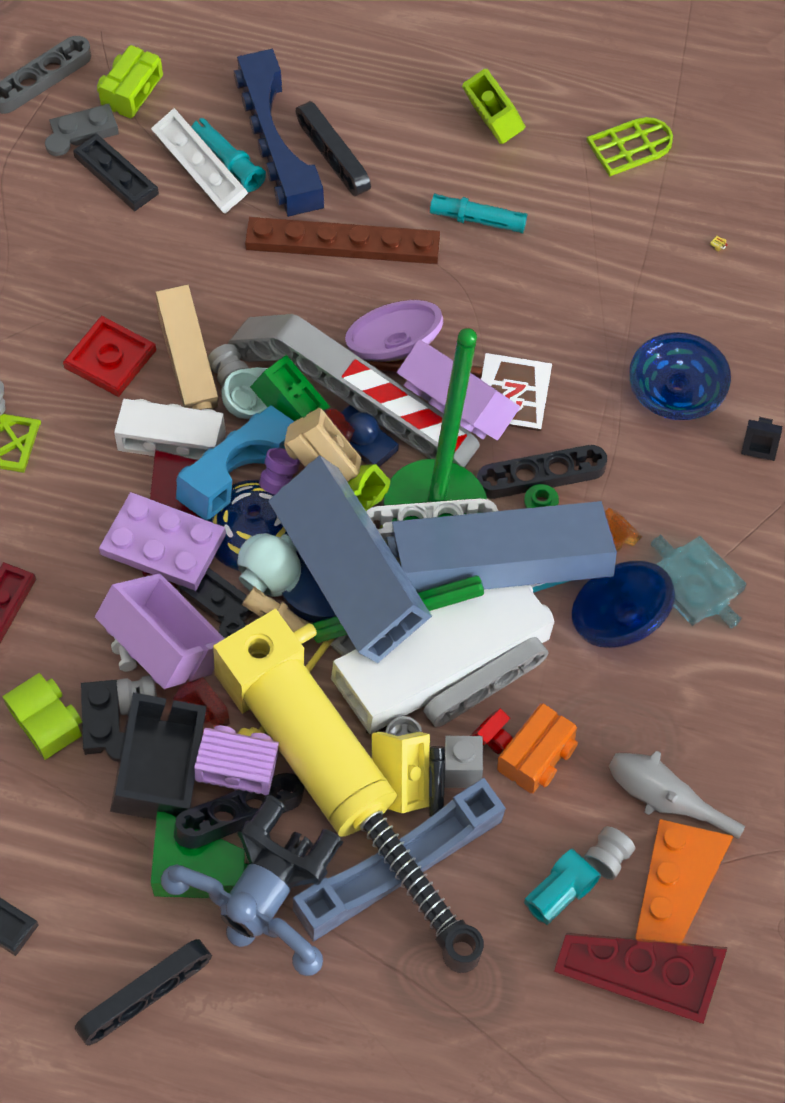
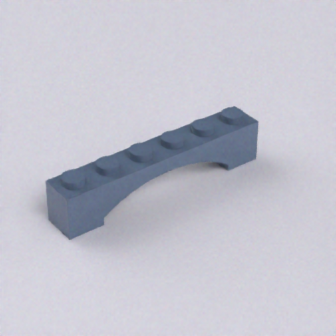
[293,778,506,942]

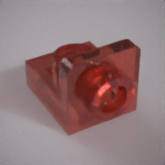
[173,677,230,727]

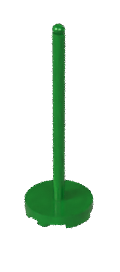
[383,328,487,521]

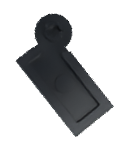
[179,567,253,638]
[81,680,124,762]

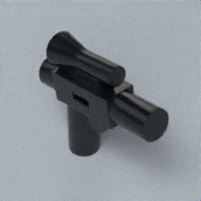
[429,746,445,817]

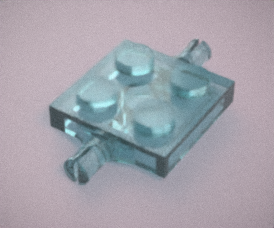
[646,535,747,629]

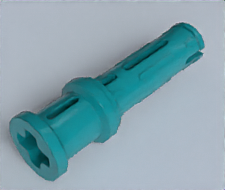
[191,118,266,192]

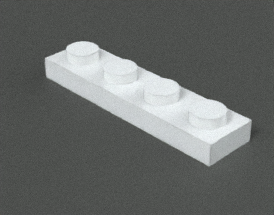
[151,108,248,214]

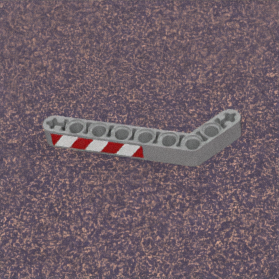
[228,314,480,468]

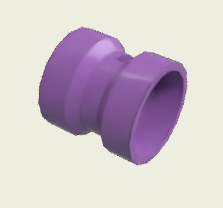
[259,448,300,494]

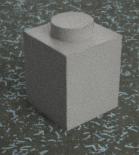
[444,736,483,788]

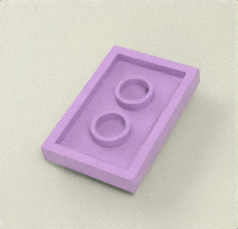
[99,492,226,591]

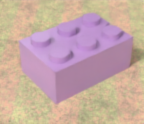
[397,338,520,440]
[95,573,225,689]

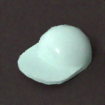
[221,367,268,419]

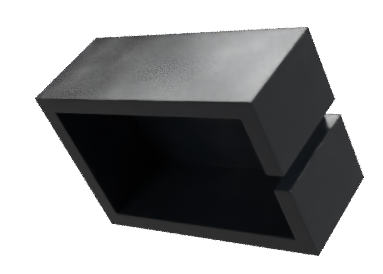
[110,692,206,820]

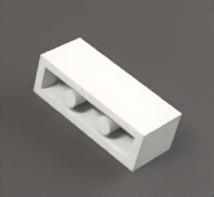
[114,399,226,460]

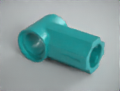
[524,849,601,925]

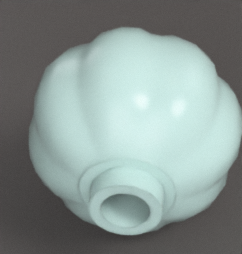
[237,533,301,597]

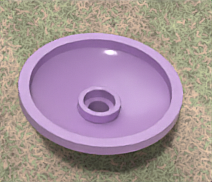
[345,300,443,362]

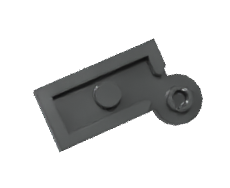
[45,104,119,156]

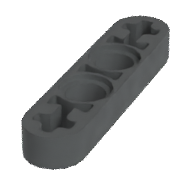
[0,36,91,114]

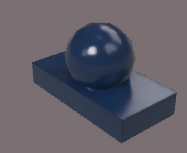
[331,405,399,467]

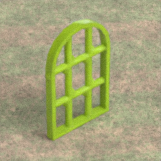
[587,117,673,176]

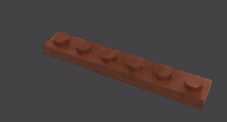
[245,217,441,264]

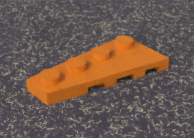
[635,819,733,943]

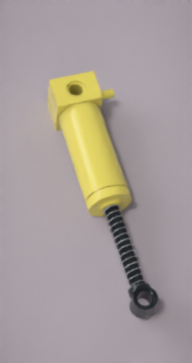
[213,608,484,973]

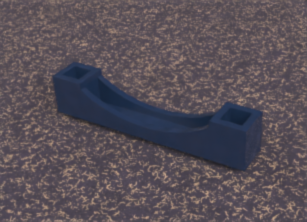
[234,48,324,217]

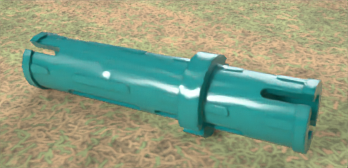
[430,193,528,234]

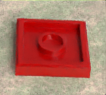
[63,315,157,397]

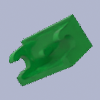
[250,355,330,422]

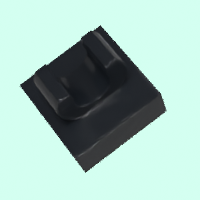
[741,417,783,461]

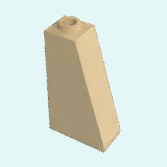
[156,284,218,410]

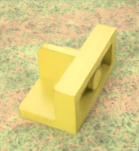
[372,732,430,813]

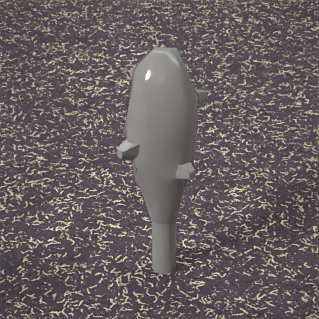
[609,751,745,839]

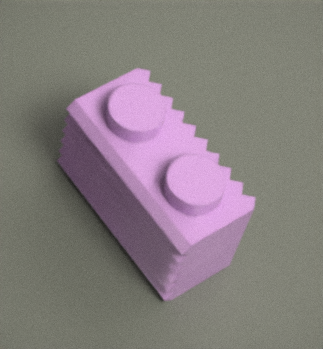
[195,725,279,795]

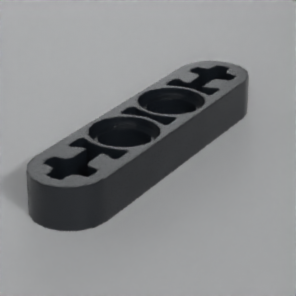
[295,101,371,196]
[477,445,607,499]
[174,773,304,849]
[75,939,212,1046]

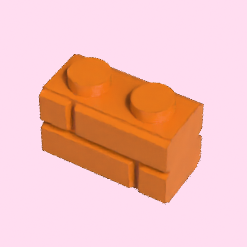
[497,703,578,794]

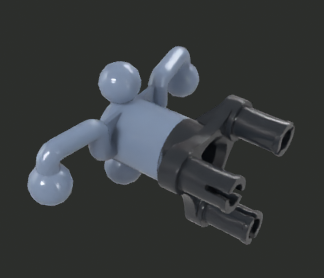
[161,795,343,976]

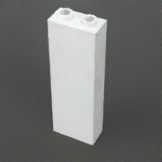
[331,585,555,734]

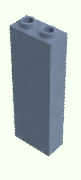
[268,455,432,663]
[386,501,617,592]

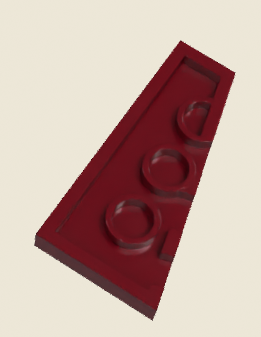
[554,933,728,1024]

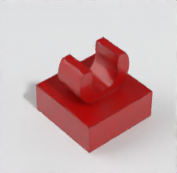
[470,708,513,754]

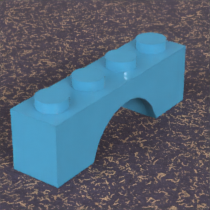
[176,405,294,521]

